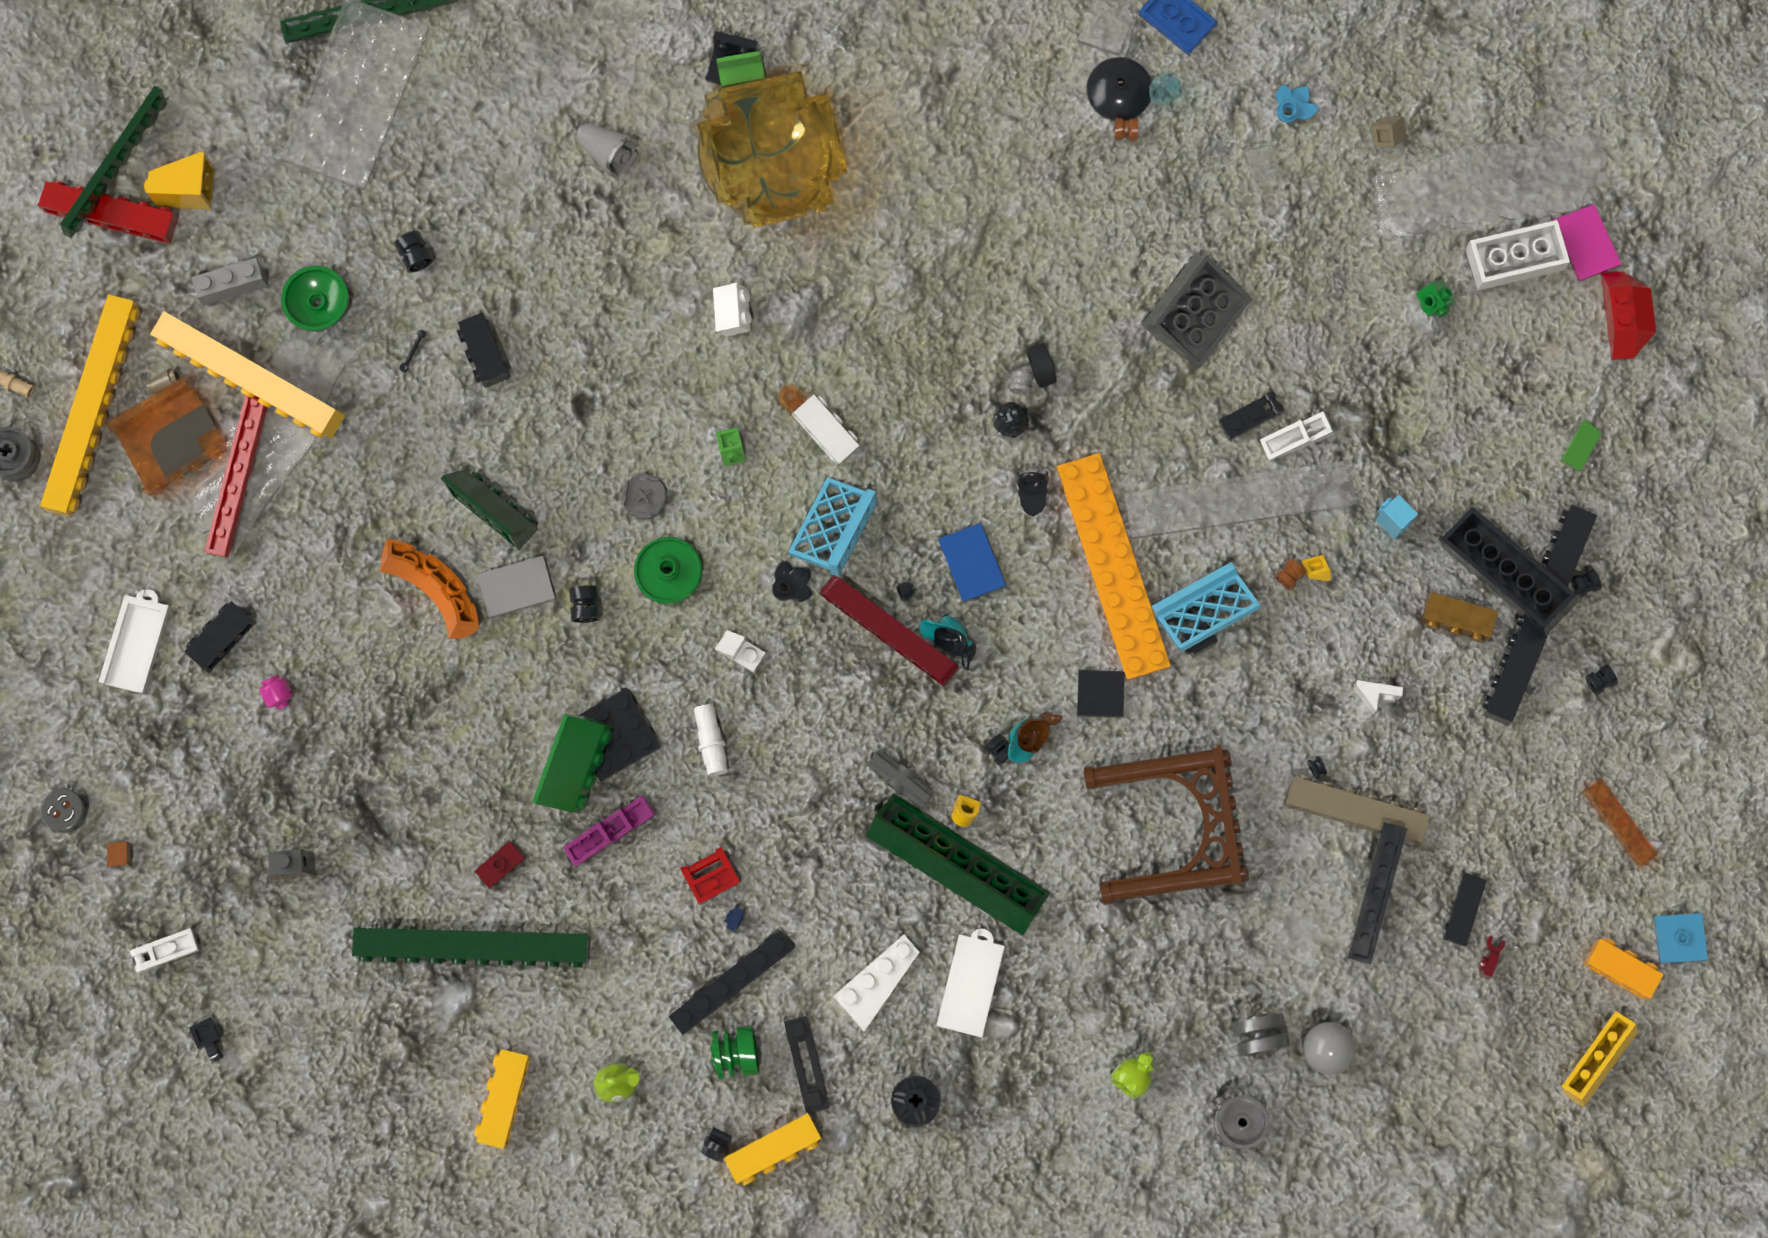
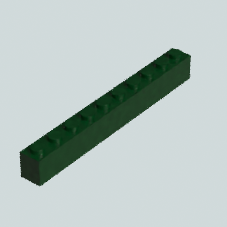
[352,928,590,968]

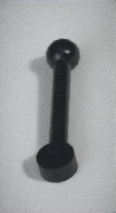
[399,330,426,373]

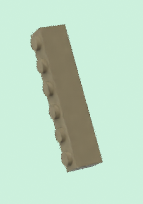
[1284,775,1430,845]

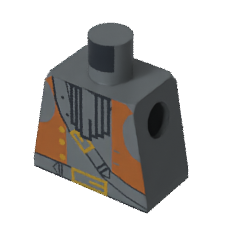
[268,849,316,880]

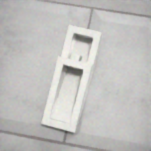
[1260,411,1335,460]

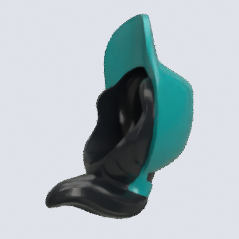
[920,616,976,670]

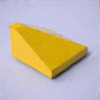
[1301,555,1331,581]

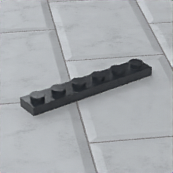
[1347,822,1408,965]
[668,930,794,1035]

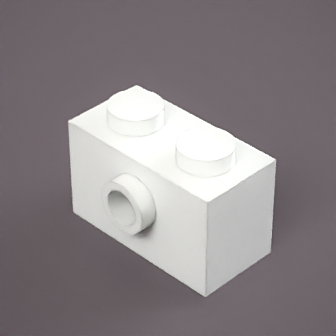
[713,283,751,337]

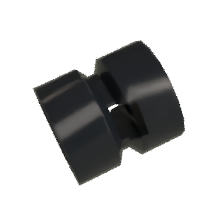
[394,231,434,273]
[569,585,601,623]

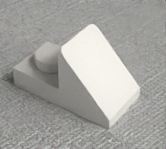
[715,630,766,673]
[1353,680,1403,714]

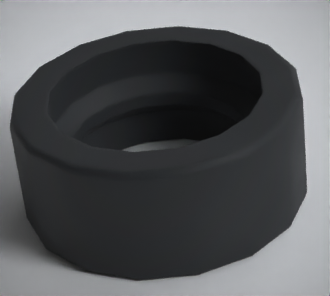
[1027,343,1057,388]

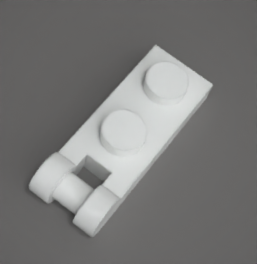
[130,928,199,974]

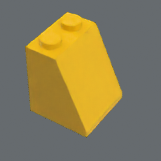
[144,152,215,210]

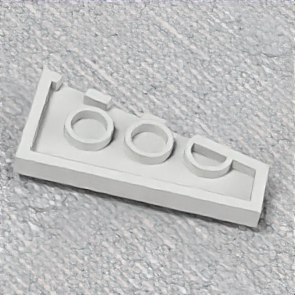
[833,935,920,1032]

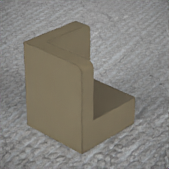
[1372,117,1407,147]

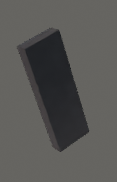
[1443,873,1487,947]

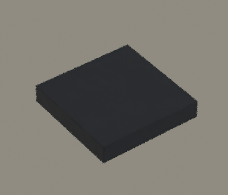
[1077,670,1125,718]

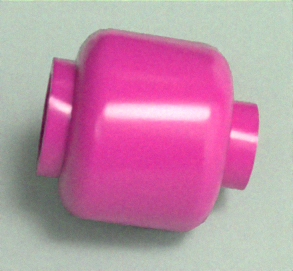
[259,675,294,710]

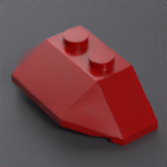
[1600,271,1657,361]

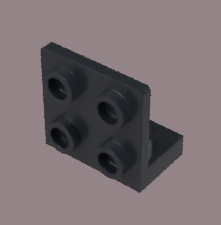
[706,31,759,91]

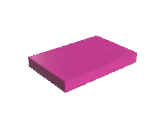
[1553,204,1621,282]

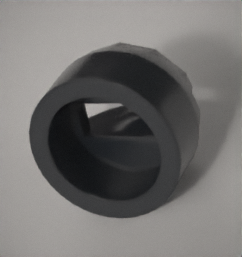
[896,582,915,602]

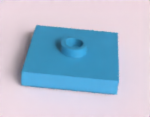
[1654,913,1708,964]

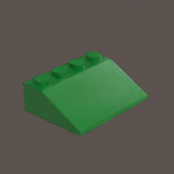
[532,714,612,813]

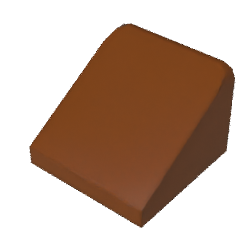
[107,841,131,867]

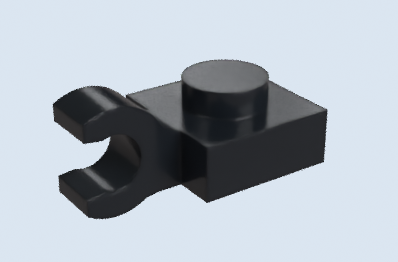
[189,1018,223,1062]

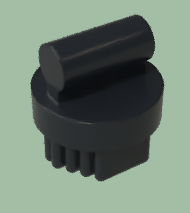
[701,1127,732,1162]

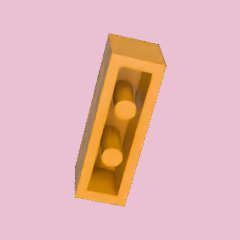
[1583,938,1664,1001]

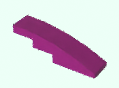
[563,795,657,867]

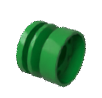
[711,1026,759,1080]

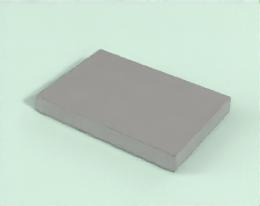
[477,556,556,619]

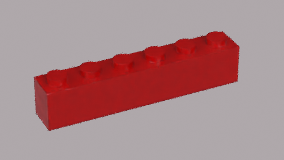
[37,180,178,244]

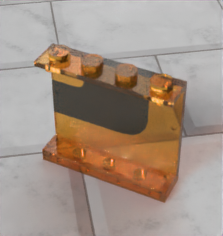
[106,377,228,496]

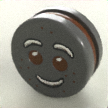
[40,788,88,833]

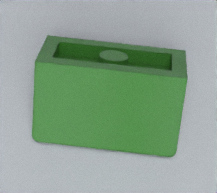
[717,51,765,89]

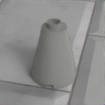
[577,123,639,178]

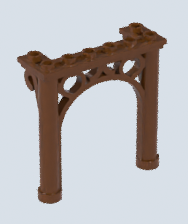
[1084,744,1249,905]

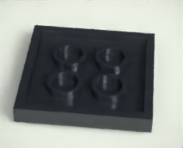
[579,688,661,782]

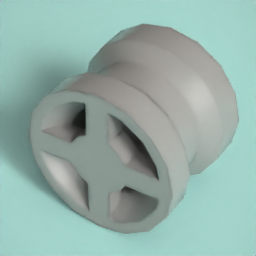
[1009,371,1034,395]

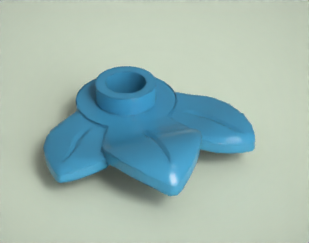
[1276,84,1318,123]

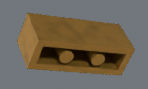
[1421,592,1498,643]

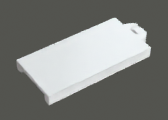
[99,589,171,694]
[936,929,1005,1038]

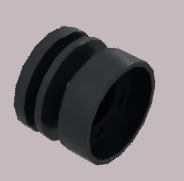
[891,1075,941,1127]

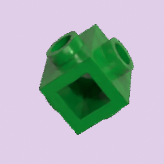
[1415,280,1456,317]

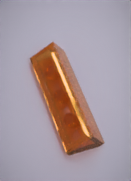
[1582,779,1658,868]

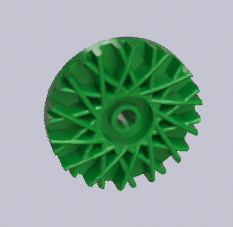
[634,537,703,606]

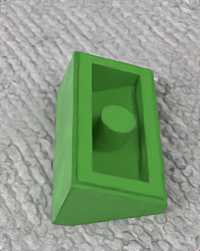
[1560,420,1602,472]

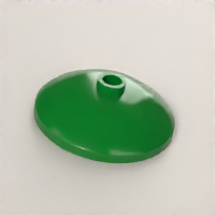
[281,266,349,332]

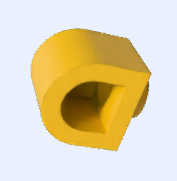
[951,795,981,827]

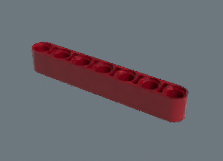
[819,575,959,686]

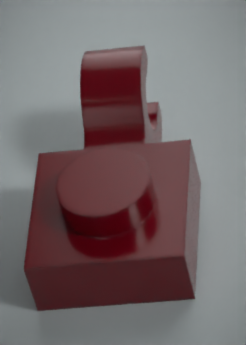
[1478,936,1505,979]

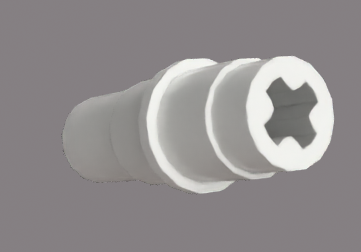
[693,704,728,777]

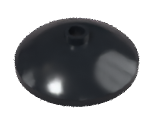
[1086,57,1153,121]

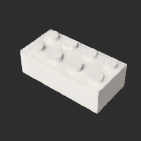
[1466,220,1570,291]

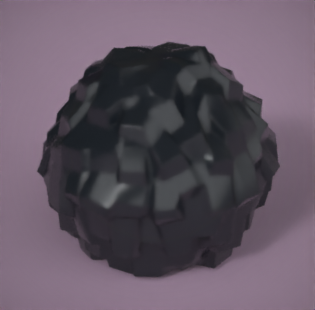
[992,402,1029,438]

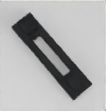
[784,1016,829,1114]

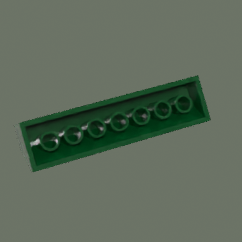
[865,793,1050,936]

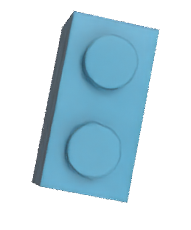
[1376,495,1418,539]

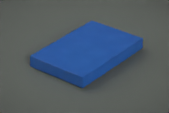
[1138,0,1218,56]
[938,523,1006,603]

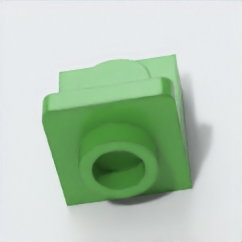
[715,427,746,466]

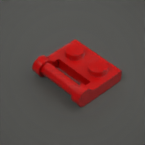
[680,847,740,905]

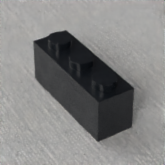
[457,312,510,388]
[184,601,256,673]

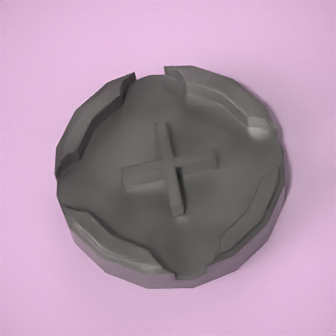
[621,474,667,520]

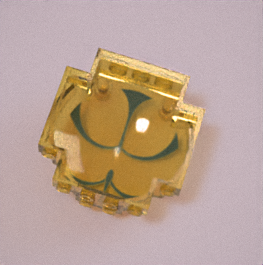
[697,71,848,228]

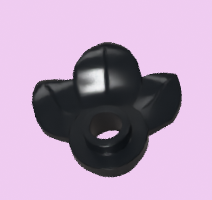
[772,561,812,602]

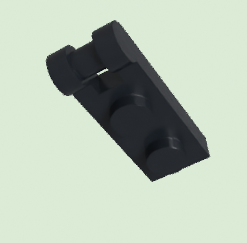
[1218,391,1285,441]

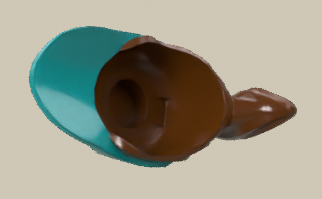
[1008,712,1063,763]

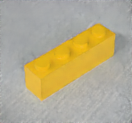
[1561,1011,1638,1108]
[474,1049,531,1150]
[724,1113,822,1186]

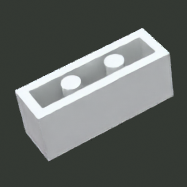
[791,395,859,465]

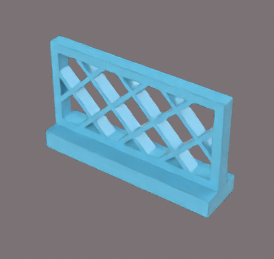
[788,477,878,577]
[1152,562,1261,652]

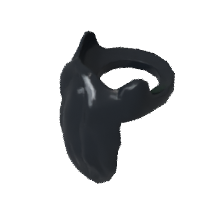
[1016,471,1049,517]

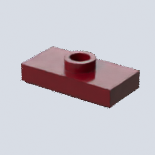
[474,841,525,889]

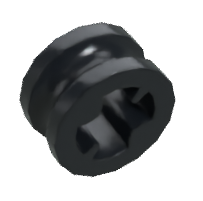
[1307,756,1327,779]

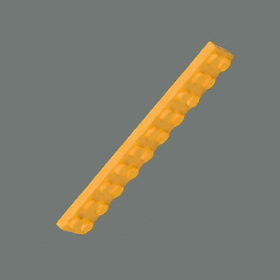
[1056,453,1171,681]

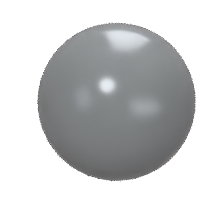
[1303,1022,1356,1075]

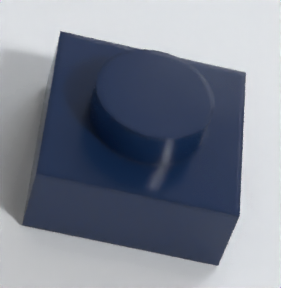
[724,907,746,934]

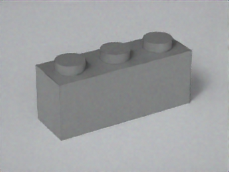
[191,258,268,306]

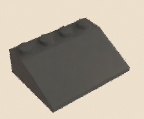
[1142,255,1252,368]

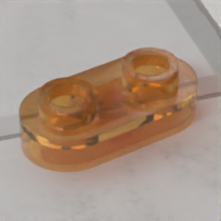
[778,386,807,425]

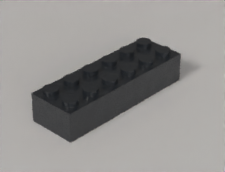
[1441,507,1578,636]

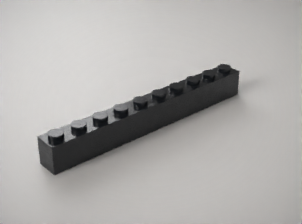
[1481,505,1597,726]

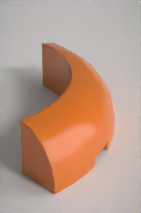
[380,538,479,639]

